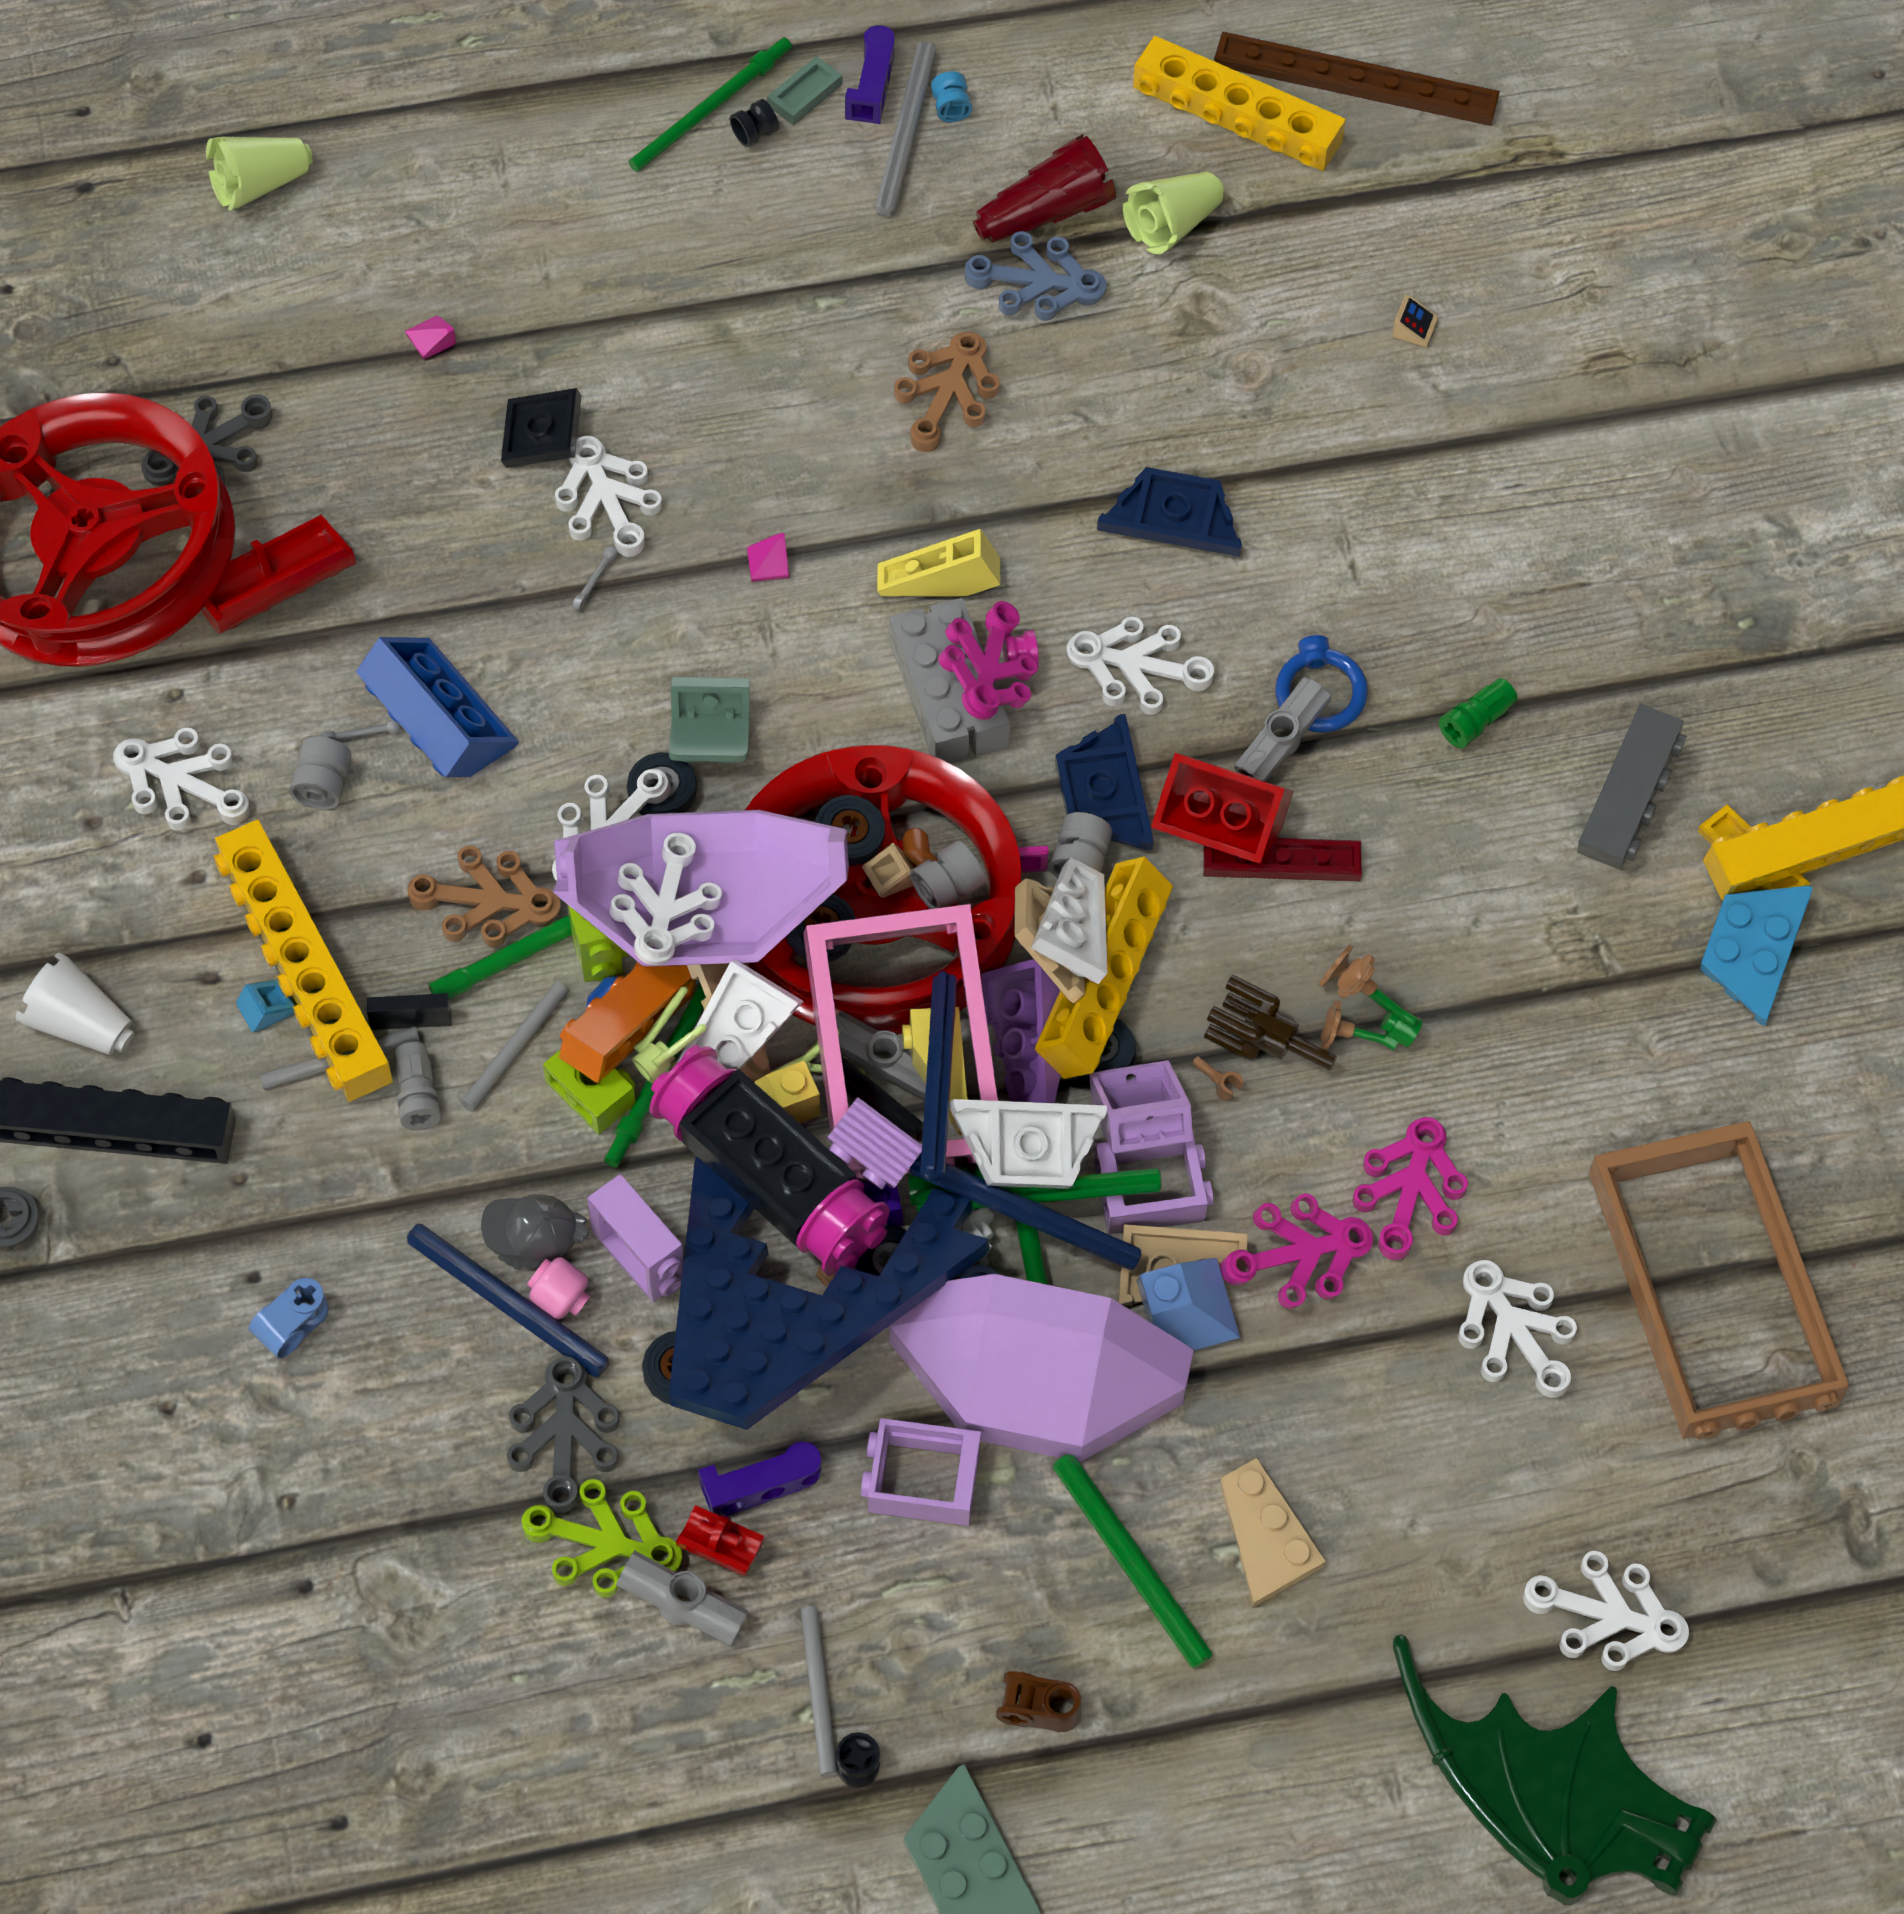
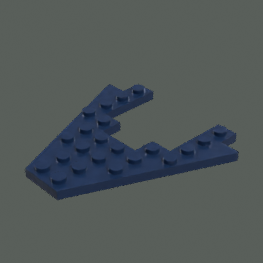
[669,1156,990,1430]

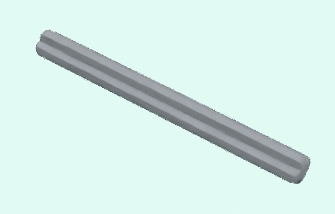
[876,41,936,217]

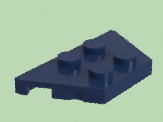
[1097,467,1242,557]
[1055,714,1154,851]

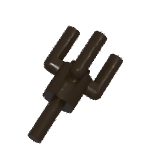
[1204,974,1337,1070]

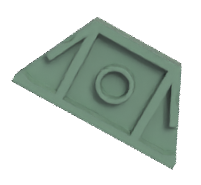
[903,1764,1041,1914]

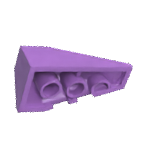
[981,959,1060,1103]

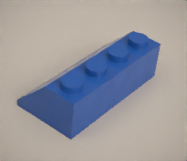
[356,637,519,778]

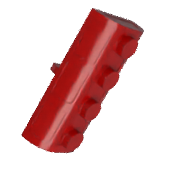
[201,514,356,634]

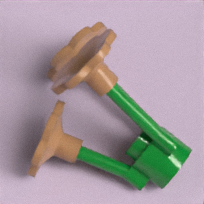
[1318,944,1423,1051]

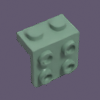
[669,677,750,764]

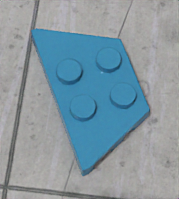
[1700,886,1813,1026]

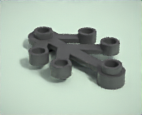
[141,394,273,485]
[507,1357,620,1513]

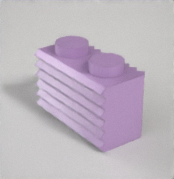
[826,1097,922,1190]

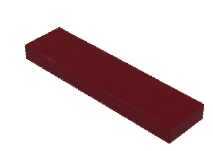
[1203,838,1362,882]

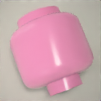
[527,1257,591,1320]

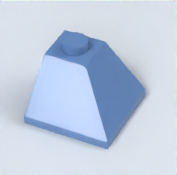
[1136,1258,1240,1351]

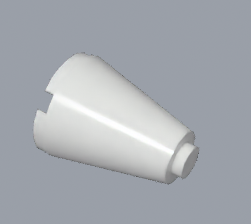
[15,952,134,1055]

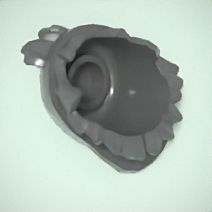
[481,1194,589,1270]

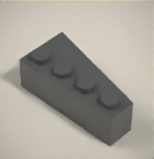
[1577,703,1687,870]

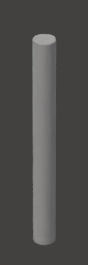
[460,981,569,1111]
[259,1026,420,1090]
[800,1606,837,1778]

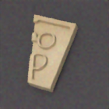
[1118,1224,1248,1307]
[1220,1458,1326,1609]

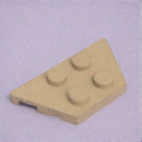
[1015,878,1085,1004]

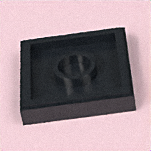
[501,388,582,468]

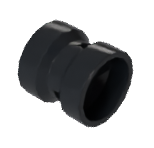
[729,99,779,148]
[836,1732,880,1788]

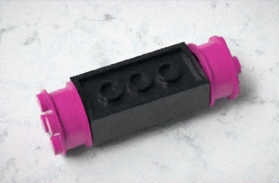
[649,1045,890,1276]

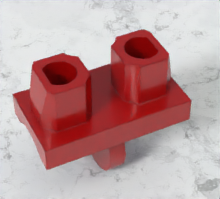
[676,1505,765,1577]

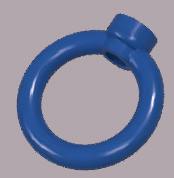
[1275,635,1368,733]

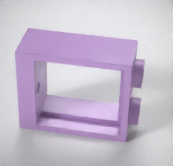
[1089,1060,1193,1154]
[1094,1130,1213,1235]
[587,1174,684,1302]
[861,1418,981,1526]

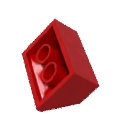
[1151,753,1294,864]

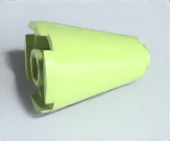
[206,137,313,210]
[1123,172,1224,254]

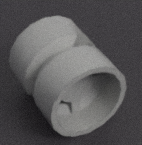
[289,736,352,810]
[1050,812,1112,878]
[910,841,986,909]

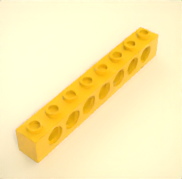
[213,819,393,1102]

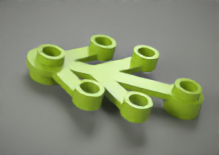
[522,1479,682,1598]

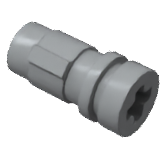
[395,1042,441,1130]

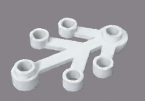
[555,436,662,557]
[1066,616,1214,715]
[113,728,250,831]
[552,769,671,881]
[609,833,722,965]
[1458,1260,1577,1398]
[1523,1551,1689,1671]

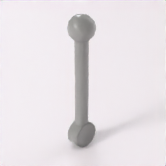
[572,546,618,611]
[320,719,402,740]

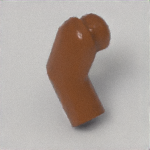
[902,828,938,867]

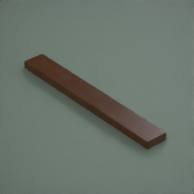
[1214,31,1500,126]

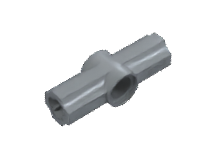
[1234,678,1331,782]
[836,1011,926,1100]
[616,1550,748,1646]

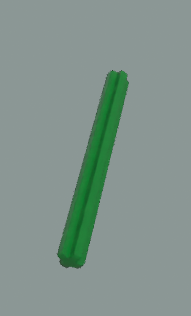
[915,1168,1162,1212]
[1053,1454,1212,1668]

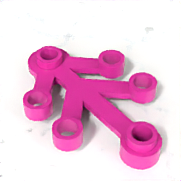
[938,601,1038,720]
[1352,1117,1468,1260]
[1220,1193,1373,1309]

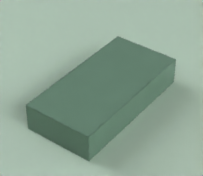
[767,56,842,125]

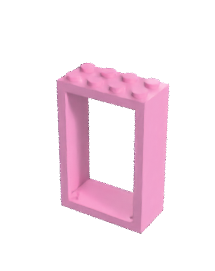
[803,904,998,1180]

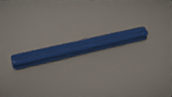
[920,971,957,1181]
[909,1152,1141,1270]
[406,1223,609,1377]

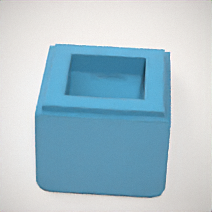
[236,979,295,1032]

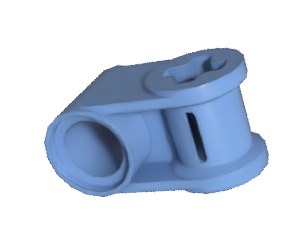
[248,1278,329,1359]

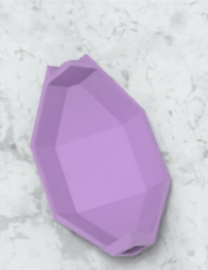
[552,810,849,966]
[889,1274,1194,1462]

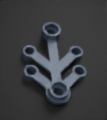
[965,231,1106,321]

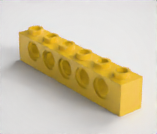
[1133,35,1346,171]
[1034,856,1173,1079]

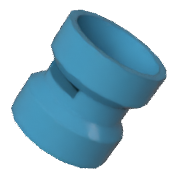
[931,71,972,123]

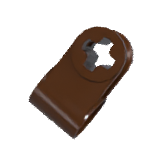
[996,1671,1081,1732]

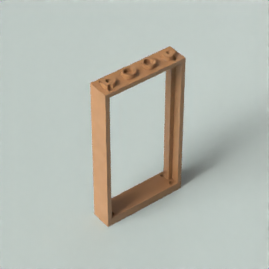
[1589,1121,1849,1440]

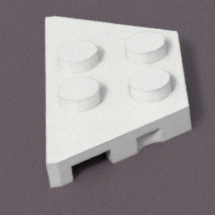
[949,1099,1107,1189]

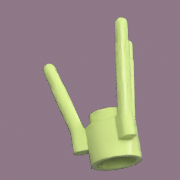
[632,986,707,1083]

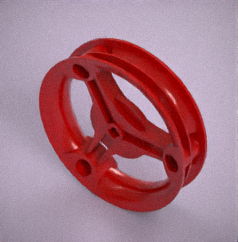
[0,393,236,667]
[744,745,1021,1035]

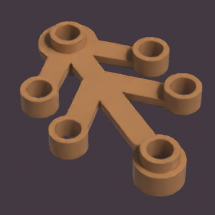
[894,331,1000,452]
[407,846,561,947]

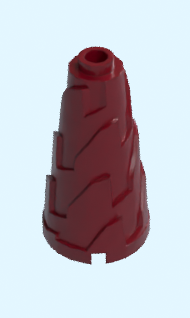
[973,134,1116,243]

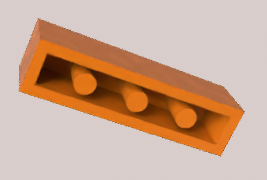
[559,961,697,1083]

